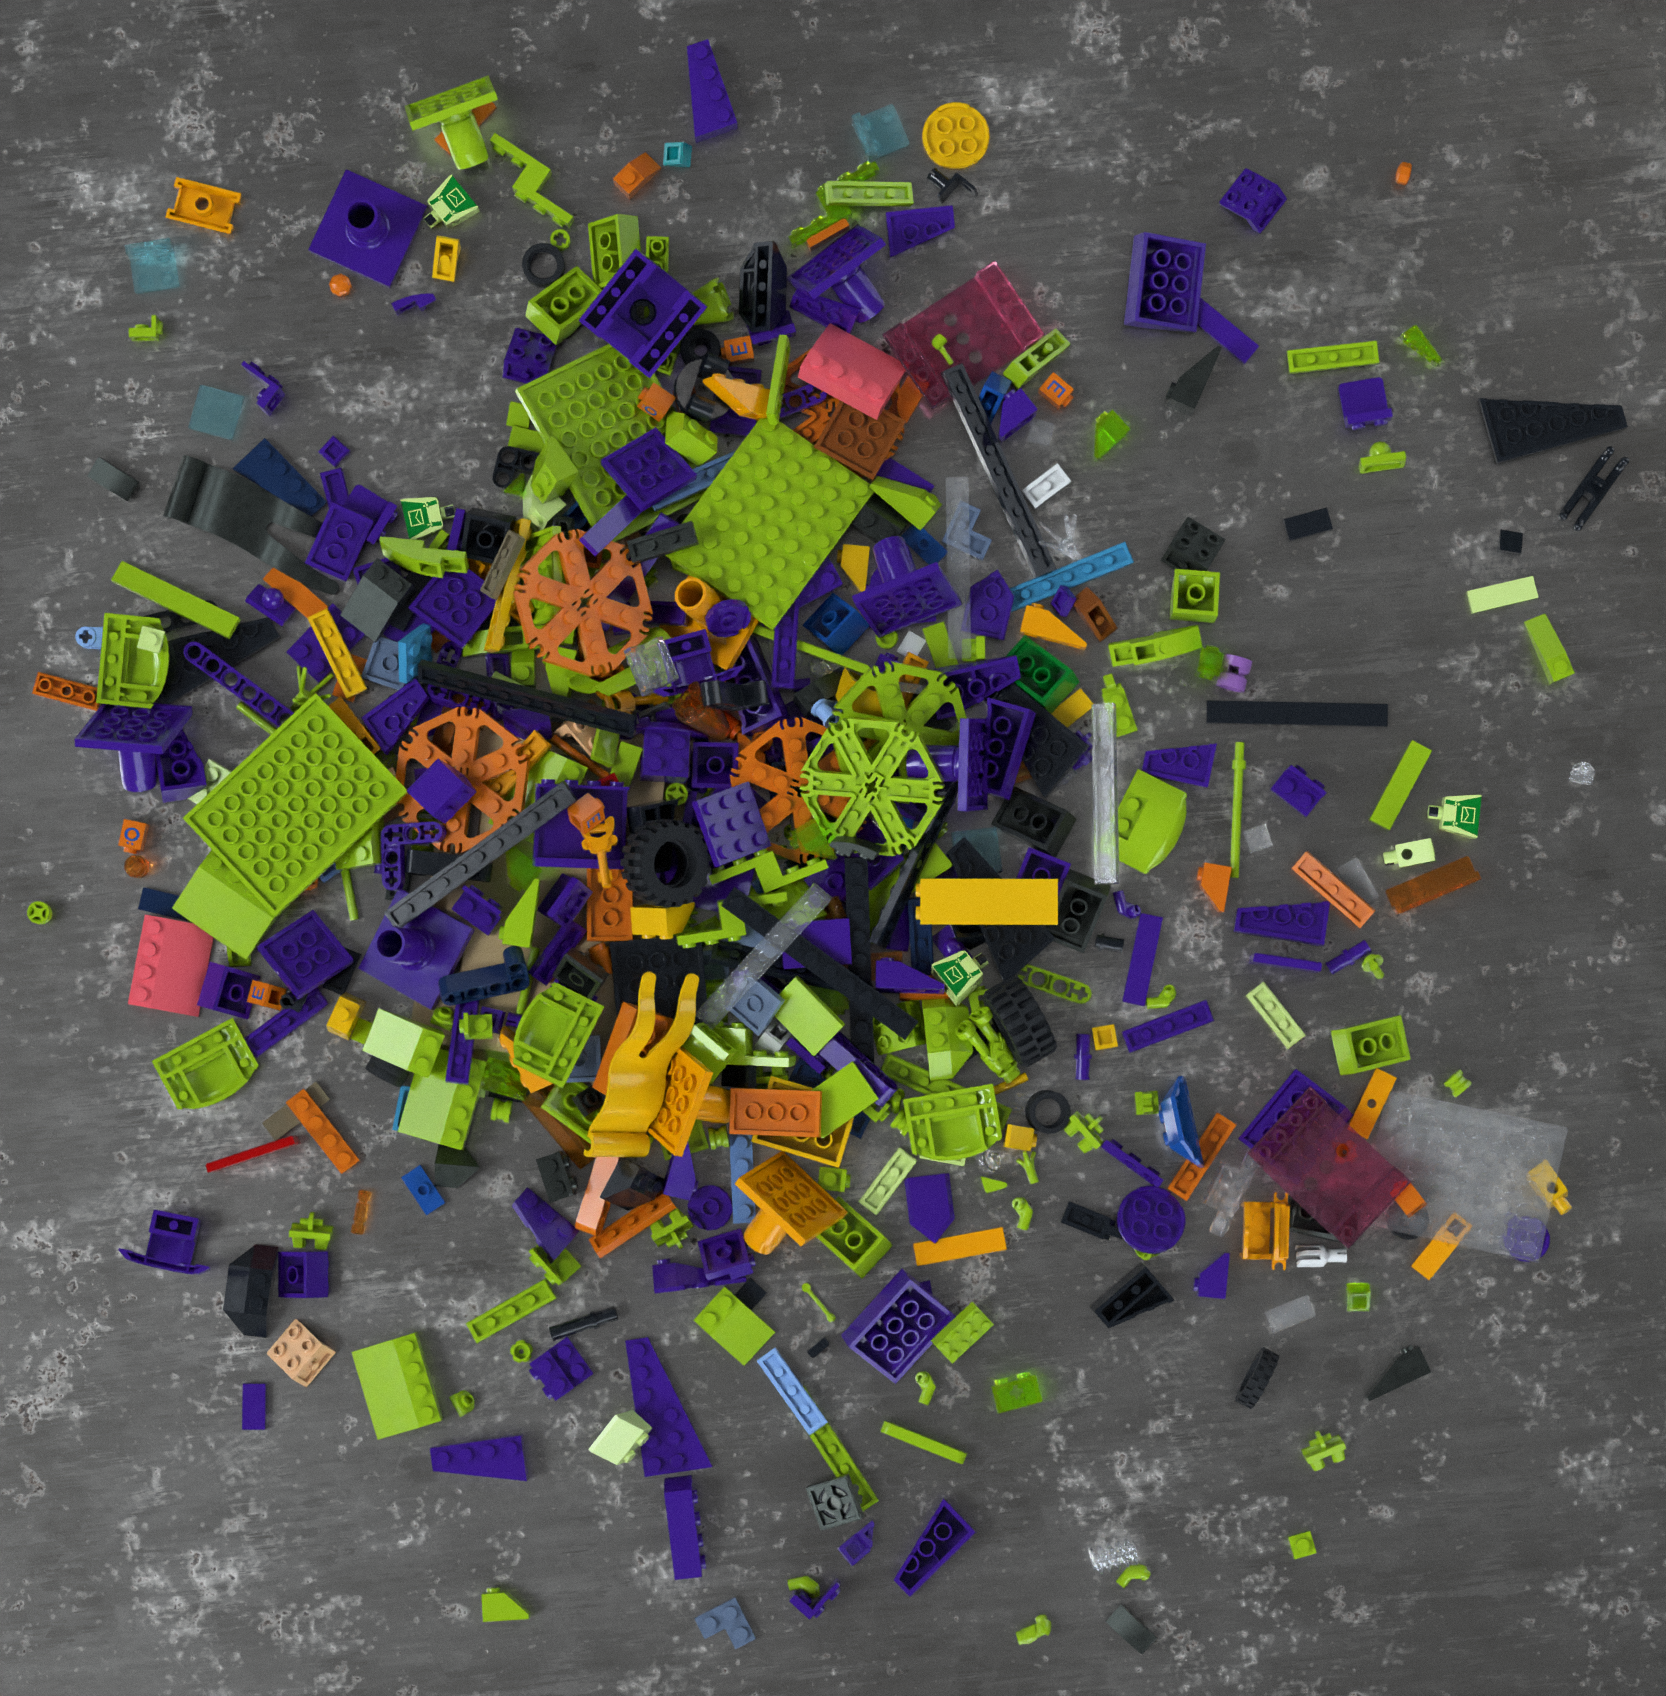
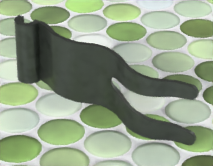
[163,455,339,595]

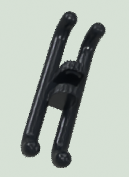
[1558,446,1630,531]

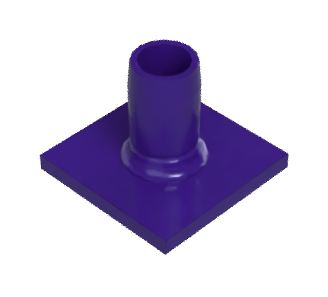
[308,169,428,288]
[787,224,886,323]
[852,536,962,638]
[74,703,193,792]
[906,718,988,811]
[358,888,475,1010]

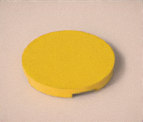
[922,102,990,170]

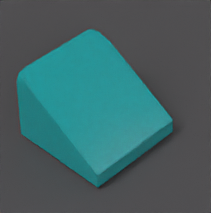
[663,142,692,167]

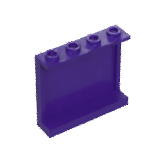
[532,779,630,869]

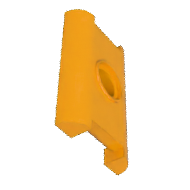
[165,177,242,234]

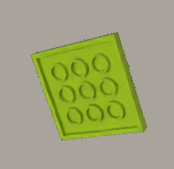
[405,75,498,169]
[520,526,604,626]

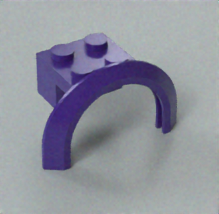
[653,629,743,697]
[619,722,709,784]
[118,1209,210,1275]

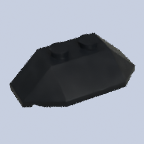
[739,241,787,333]
[223,1244,279,1338]

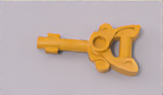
[596,689,669,714]
[580,816,618,888]

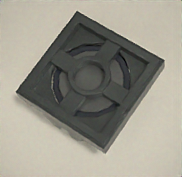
[806,1474,864,1531]

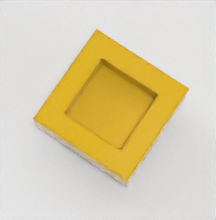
[1091,1024,1118,1051]

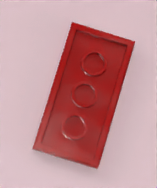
[205,1136,301,1173]

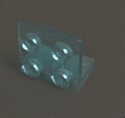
[851,104,909,162]
[125,238,180,294]

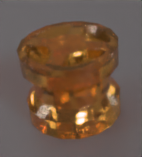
[124,855,150,878]

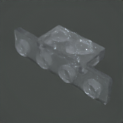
[1201,1150,1262,1237]

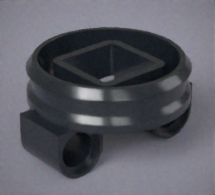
[674,352,733,423]

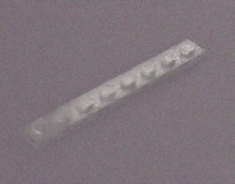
[946,477,971,659]
[1092,703,1119,885]
[696,883,832,1030]

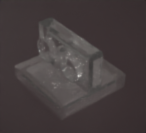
[624,636,679,697]

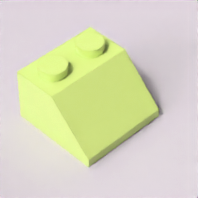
[523,475,566,534]
[588,1410,652,1465]

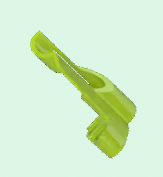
[565,627,671,696]

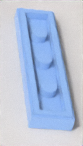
[757,1348,828,1436]

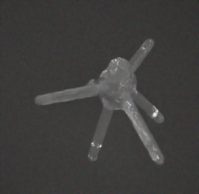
[1039,514,1081,562]

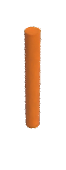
[550,735,610,778]

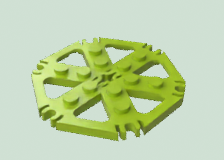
[829,661,966,804]
[800,717,945,856]

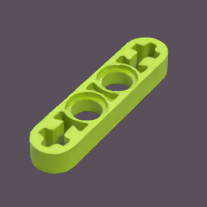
[1017,964,1092,1004]
[880,1420,967,1464]

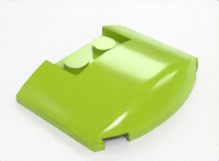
[96,613,169,709]
[1097,769,1187,874]
[513,982,604,1088]
[152,1017,259,1110]
[903,1084,1003,1161]

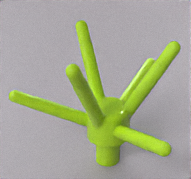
[290,666,334,712]

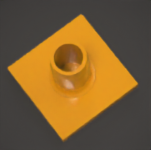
[659,575,759,671]
[647,1046,731,1157]
[735,1151,848,1255]

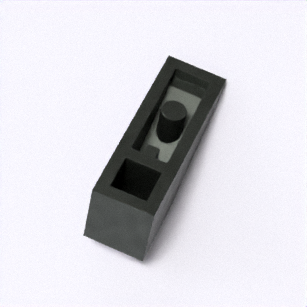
[793,667,855,718]
[1365,1344,1431,1401]

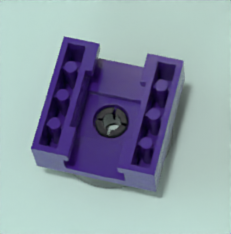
[578,248,707,378]

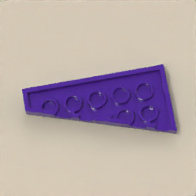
[625,1337,713,1477]

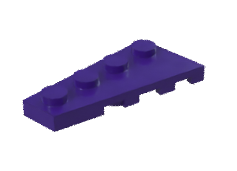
[1233,901,1330,946]

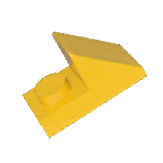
[432,235,461,282]

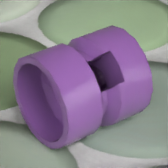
[1216,654,1252,693]

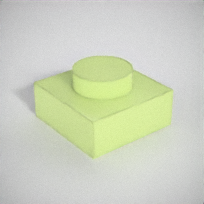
[137,625,166,653]

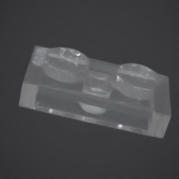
[1264,1295,1316,1334]

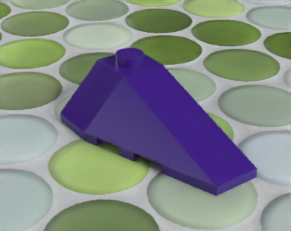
[652,1258,747,1294]

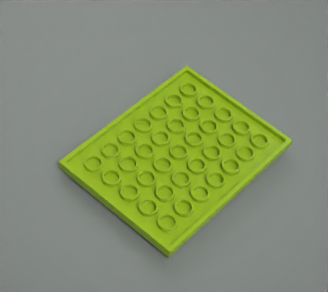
[515,344,707,542]
[665,418,874,630]
[183,693,408,917]

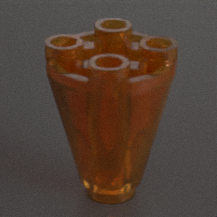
[672,681,731,740]

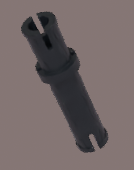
[549,1306,619,1341]

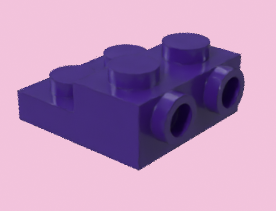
[697,1228,756,1281]
[529,1336,594,1401]

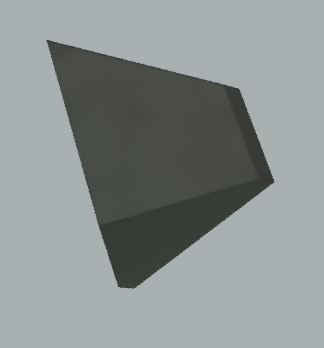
[435,1144,480,1188]

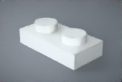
[1021,463,1071,509]

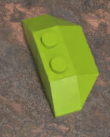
[921,999,973,1082]

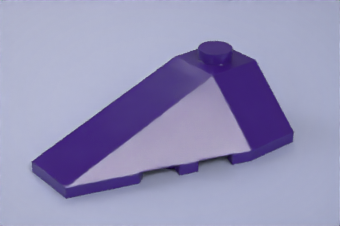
[926,655,1021,720]
[155,728,207,803]

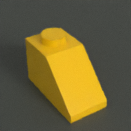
[837,544,870,592]
[1003,1124,1038,1151]

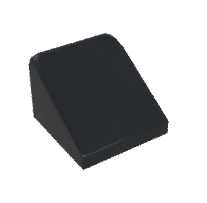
[1497,529,1523,556]

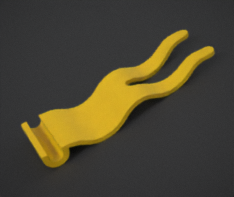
[584,971,699,1158]

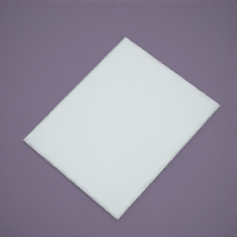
[896,631,926,656]

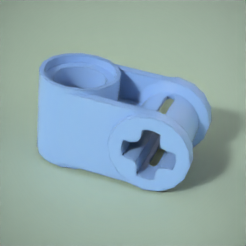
[75,627,103,650]
[811,698,842,729]

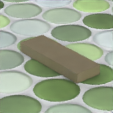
[480,530,526,600]
[262,1081,331,1141]

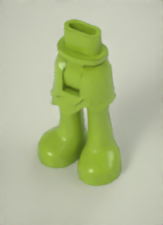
[955,1006,1021,1083]

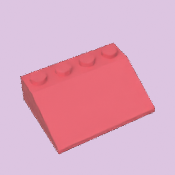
[798,323,909,420]
[128,914,214,1017]

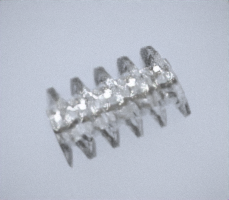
[1088,1538,1139,1575]

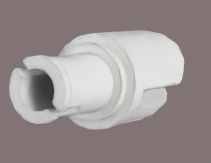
[1295,1244,1347,1267]

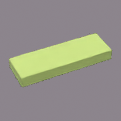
[1466,576,1538,614]
[1245,982,1306,1049]
[858,1147,917,1215]

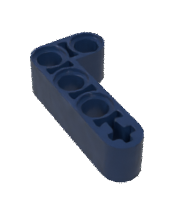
[438,946,530,1006]

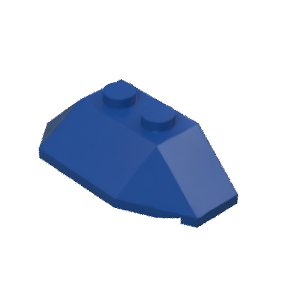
[1158,1075,1204,1168]

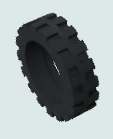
[1235,1347,1279,1409]

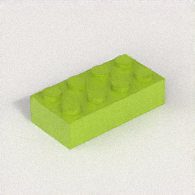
[931,1302,994,1364]

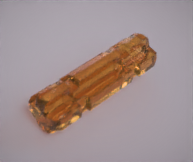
[351,1190,371,1235]

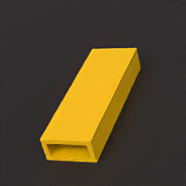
[916,879,1058,925]

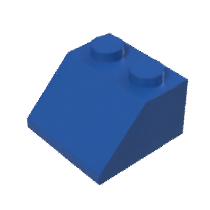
[802,593,870,655]

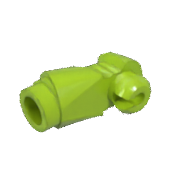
[1016,1614,1051,1645]

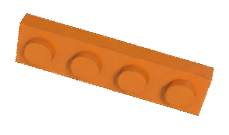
[1291,851,1376,928]
[286,1088,360,1174]
[1167,1112,1237,1201]
[588,1190,676,1258]

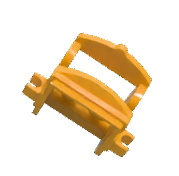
[1239,1192,1290,1270]

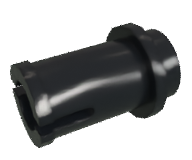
[1095,933,1124,953]

